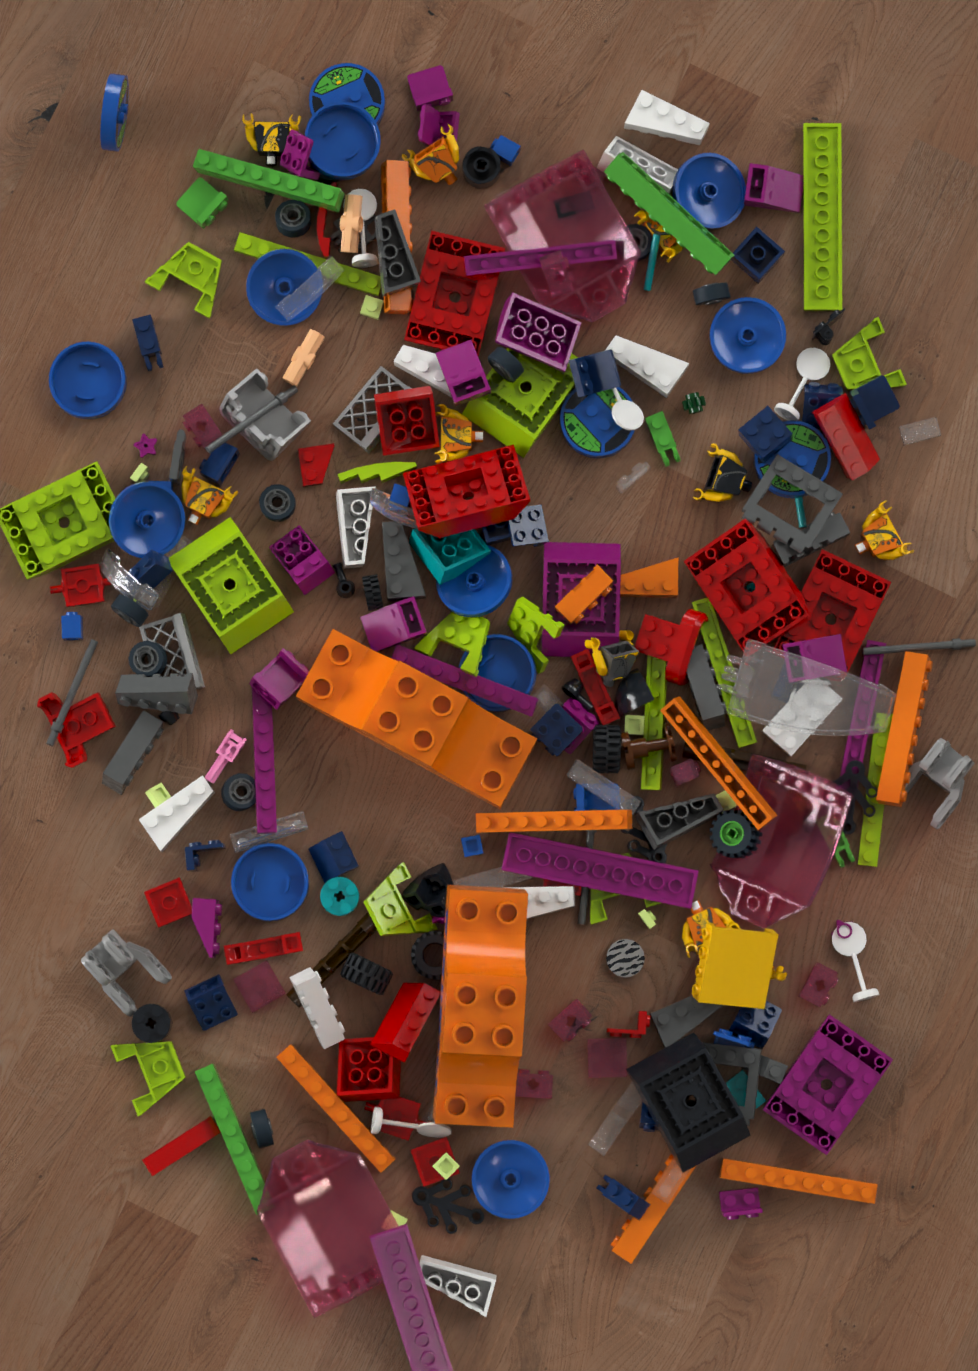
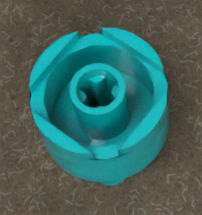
[320,877,360,916]

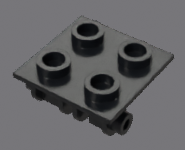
[812,308,845,345]

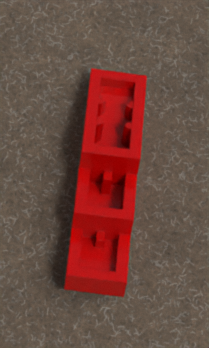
[142,1116,221,1176]

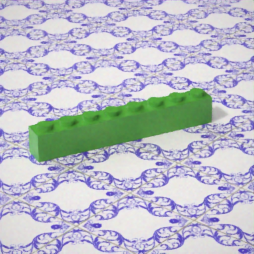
[193,149,345,212]
[604,152,735,275]
[195,1064,276,1215]

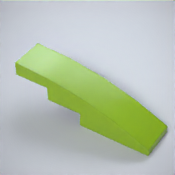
[338,462,417,484]

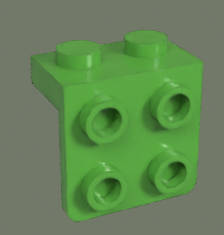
[176,177,228,229]

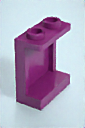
[249,648,309,710]

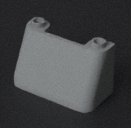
[219,368,311,461]

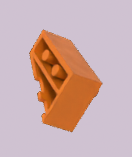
[620,557,679,598]
[555,564,613,625]

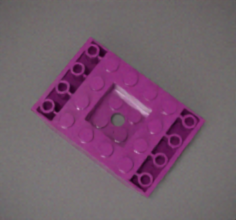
[541,542,621,658]
[763,1014,893,1155]

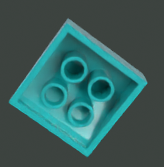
[408,528,491,585]

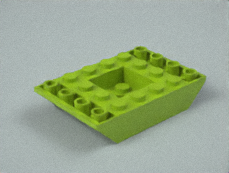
[462,348,578,458]
[0,461,116,580]
[169,517,294,654]

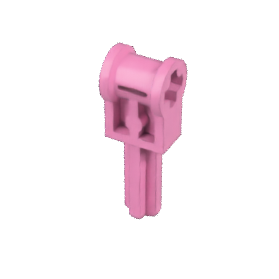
[205,729,247,784]

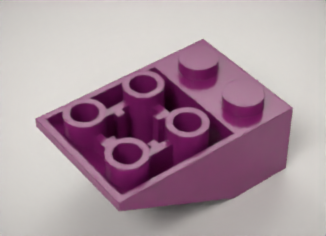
[744,163,803,213]
[435,340,491,407]
[269,525,335,595]
[360,596,427,652]
[783,634,847,683]
[192,898,222,958]

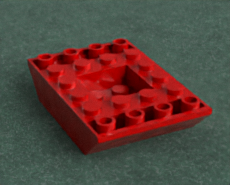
[404,230,505,357]
[403,444,531,538]
[684,518,810,657]
[772,549,891,686]

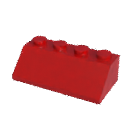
[812,393,880,481]
[370,983,440,1063]

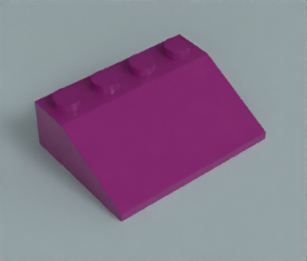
[495,292,582,372]

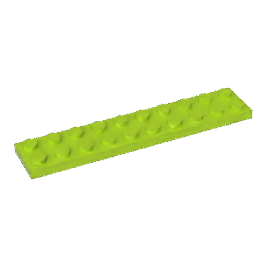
[803,123,842,311]

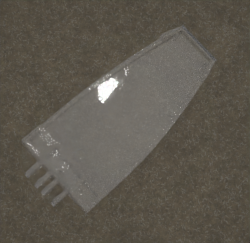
[719,639,897,736]

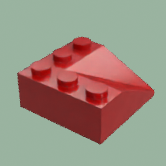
[374,386,440,456]
[337,1037,401,1102]

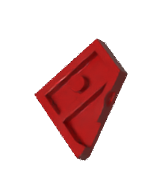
[298,443,335,487]

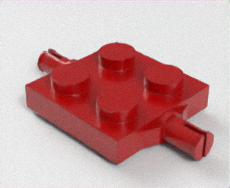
[50,564,116,608]
[364,1097,429,1141]

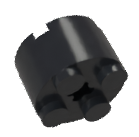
[463,146,500,189]
[132,1004,172,1043]

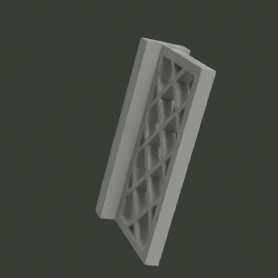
[333,366,412,454]
[139,613,205,689]

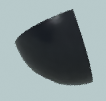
[614,668,654,717]
[401,863,453,917]

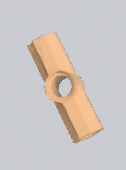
[340,194,363,253]
[283,329,325,387]

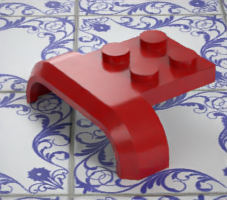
[634,609,708,686]
[37,692,116,768]

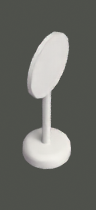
[343,189,378,268]
[774,348,830,421]
[612,362,644,430]
[832,922,880,1002]
[371,1106,451,1138]

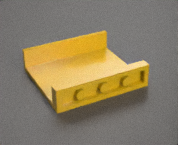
[692,922,779,1009]

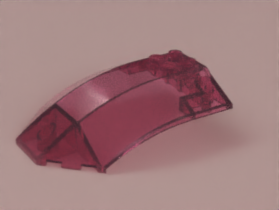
[484,149,641,322]
[710,754,853,928]
[257,1140,398,1318]

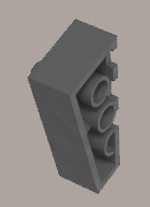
[375,209,421,297]
[771,512,850,567]
[382,521,426,601]
[686,644,727,731]
[115,673,198,714]
[102,710,164,795]
[635,793,724,850]
[650,995,723,1048]

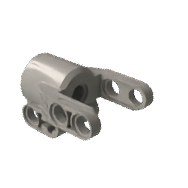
[905,738,975,829]
[81,929,172,1017]

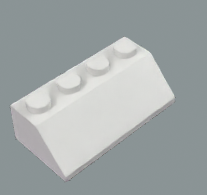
[596,136,678,195]

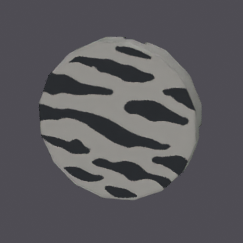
[606,939,645,978]

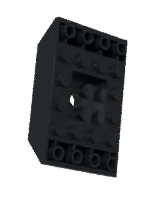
[626,1032,751,1173]

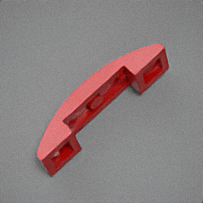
[317,182,338,260]
[570,648,620,725]
[223,932,303,965]

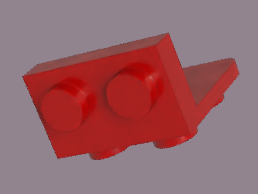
[606,1011,650,1038]

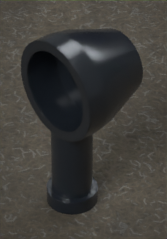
[332,562,355,598]
[561,678,594,712]
[158,711,180,726]

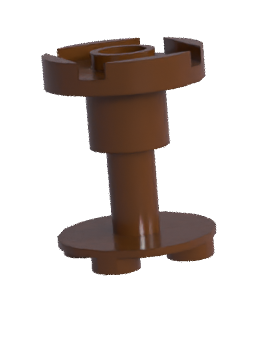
[621,723,677,770]

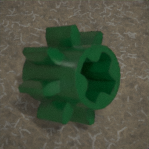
[682,392,706,414]

